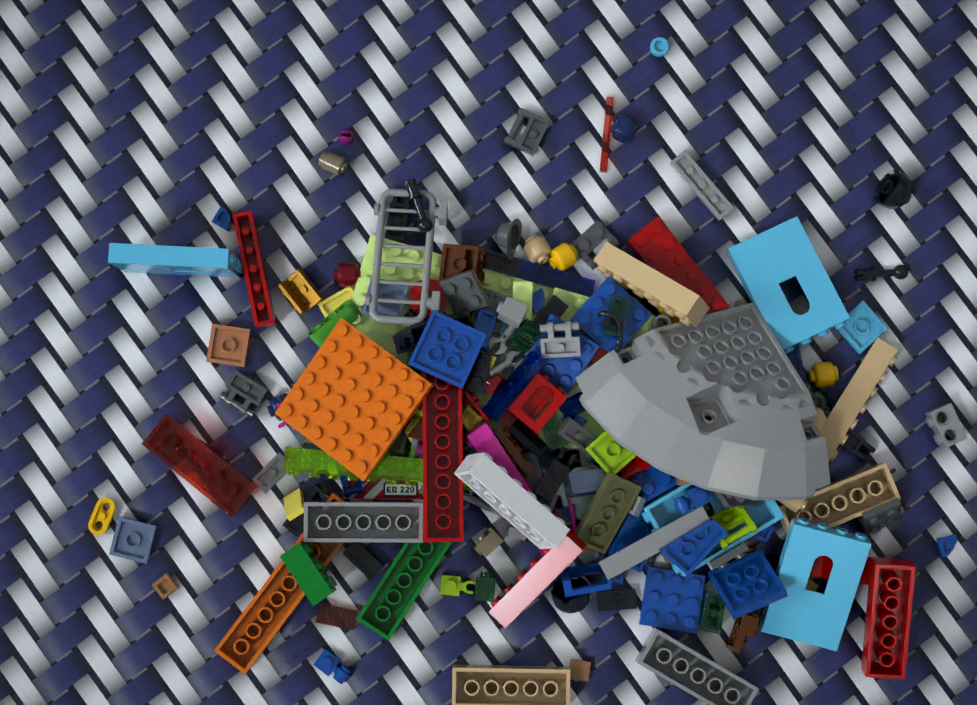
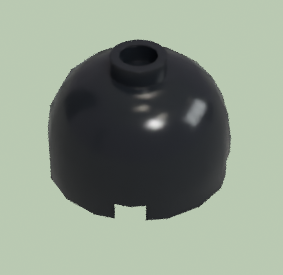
[874,170,912,209]
[551,577,590,613]

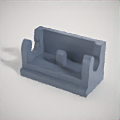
[563,468,605,499]

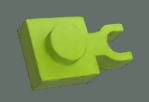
[440,575,474,596]

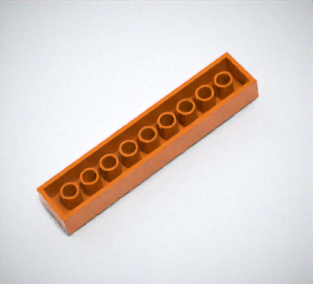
[214,493,347,674]

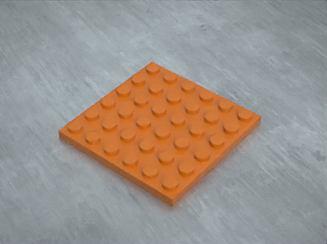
[275,318,433,482]

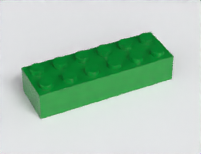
[356,542,452,641]

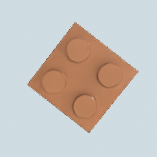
[206,324,251,367]

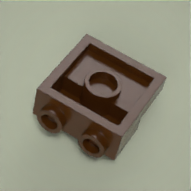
[439,244,487,283]
[726,612,761,654]

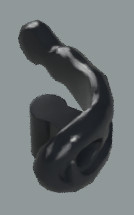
[597,310,623,353]

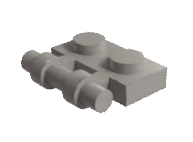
[540,321,582,358]

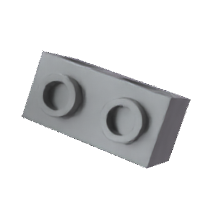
[925,403,967,448]

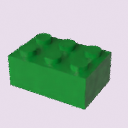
[280,541,337,606]

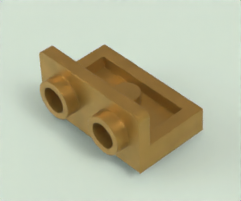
[278,268,324,315]

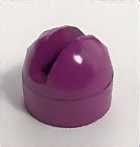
[338,129,354,145]

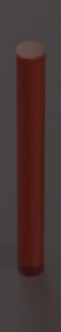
[599,97,614,173]

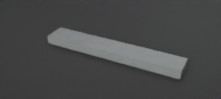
[598,506,709,580]

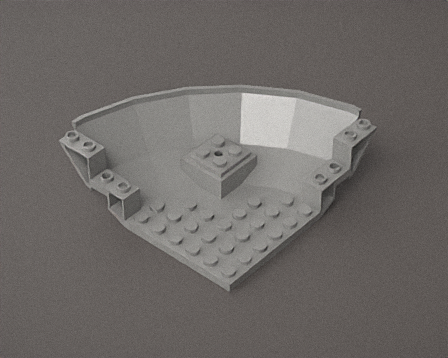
[575,302,831,501]

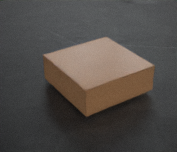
[152,573,180,600]
[570,659,591,682]

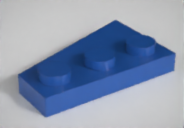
[658,518,727,576]

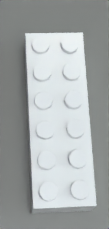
[454,452,570,549]

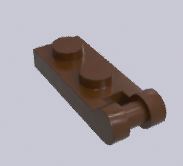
[493,426,533,473]

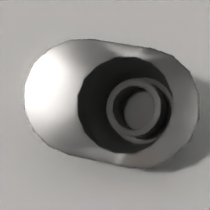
[495,219,522,260]

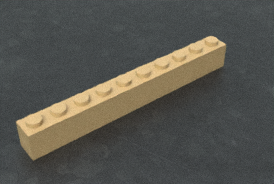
[776,338,898,513]

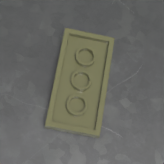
[574,471,642,554]

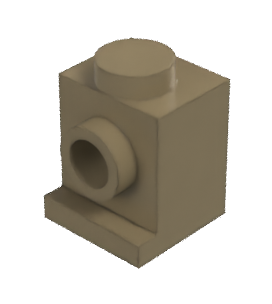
[473,526,504,557]

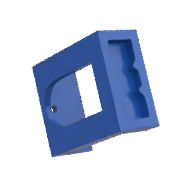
[560,553,614,597]

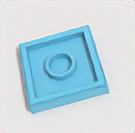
[838,300,888,354]

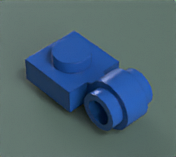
[674,486,713,514]
[313,648,352,684]

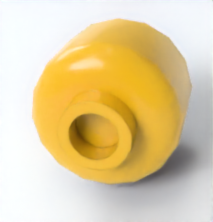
[549,243,578,271]
[809,362,839,388]

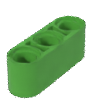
[308,299,362,348]

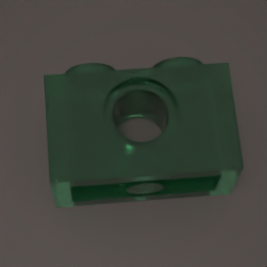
[474,571,496,602]
[698,590,725,634]

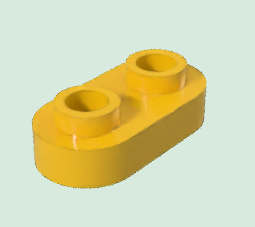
[88,497,117,535]

